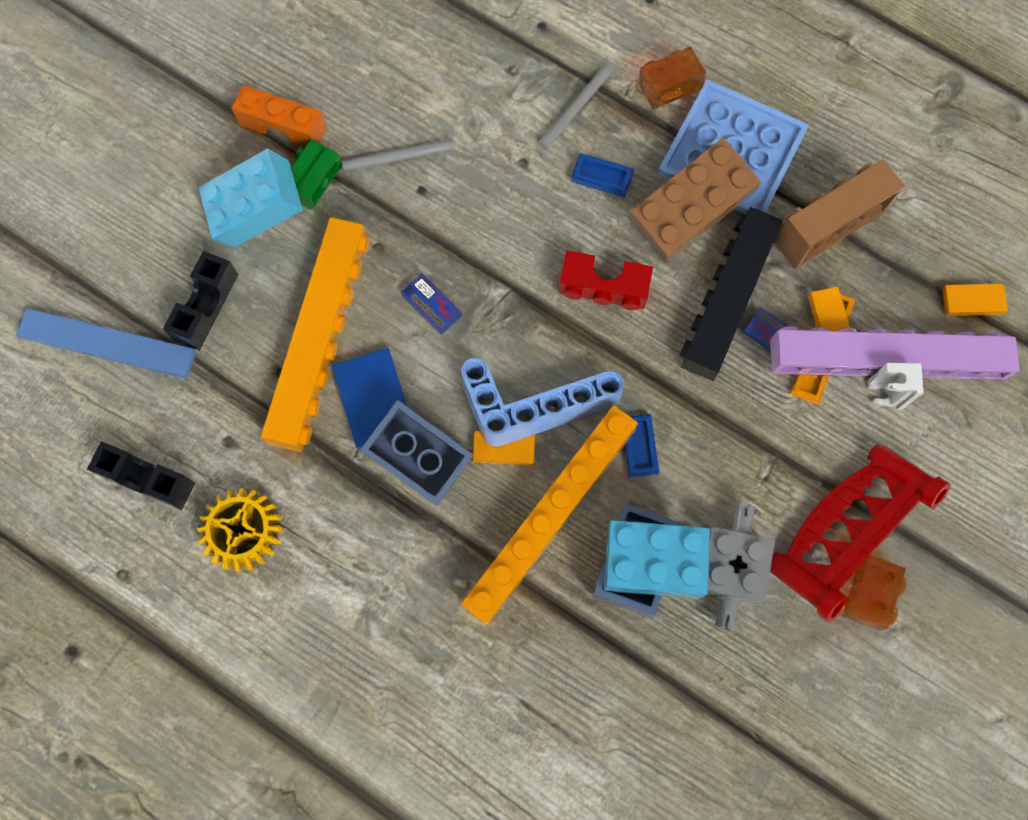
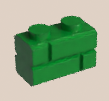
[291,139,342,210]

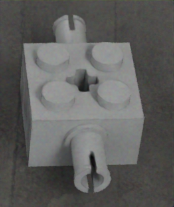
[707,503,775,631]

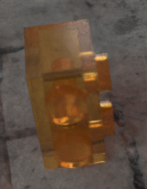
[638,46,706,110]
[843,555,907,631]

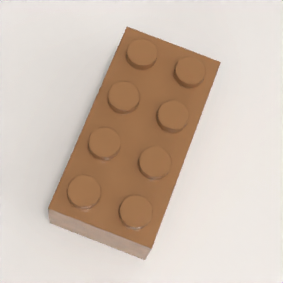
[630,137,761,263]
[775,159,905,269]

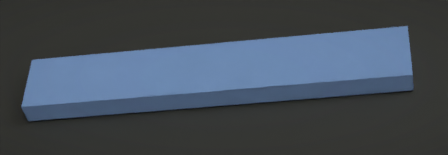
[16,308,196,379]

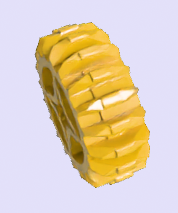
[197,488,283,573]

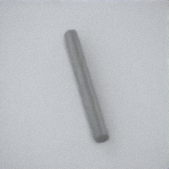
[538,63,614,150]
[342,139,454,172]

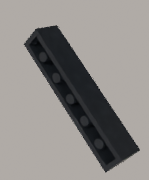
[679,207,783,381]

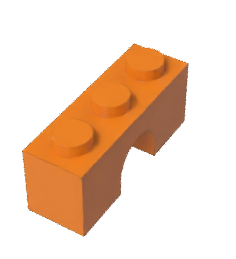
[231,85,327,146]

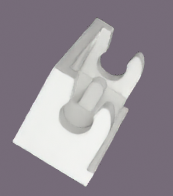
[868,363,924,410]

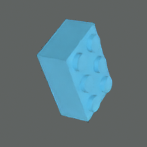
[199,148,303,247]
[604,520,710,599]

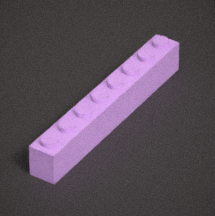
[770,326,1020,380]

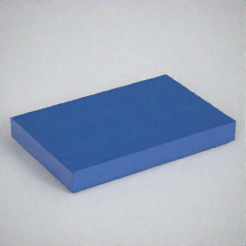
[332,347,407,450]

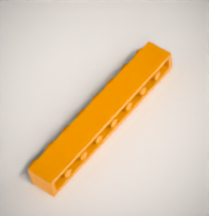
[261,217,370,453]
[461,405,638,626]

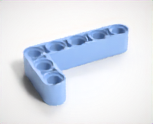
[461,358,624,447]

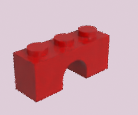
[559,250,653,310]

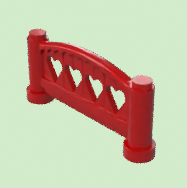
[770,444,951,622]

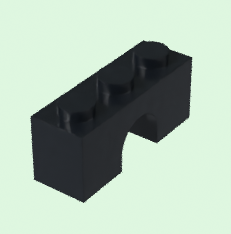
[163,251,239,351]
[87,441,195,511]

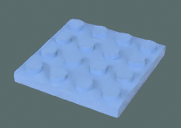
[658,79,809,215]

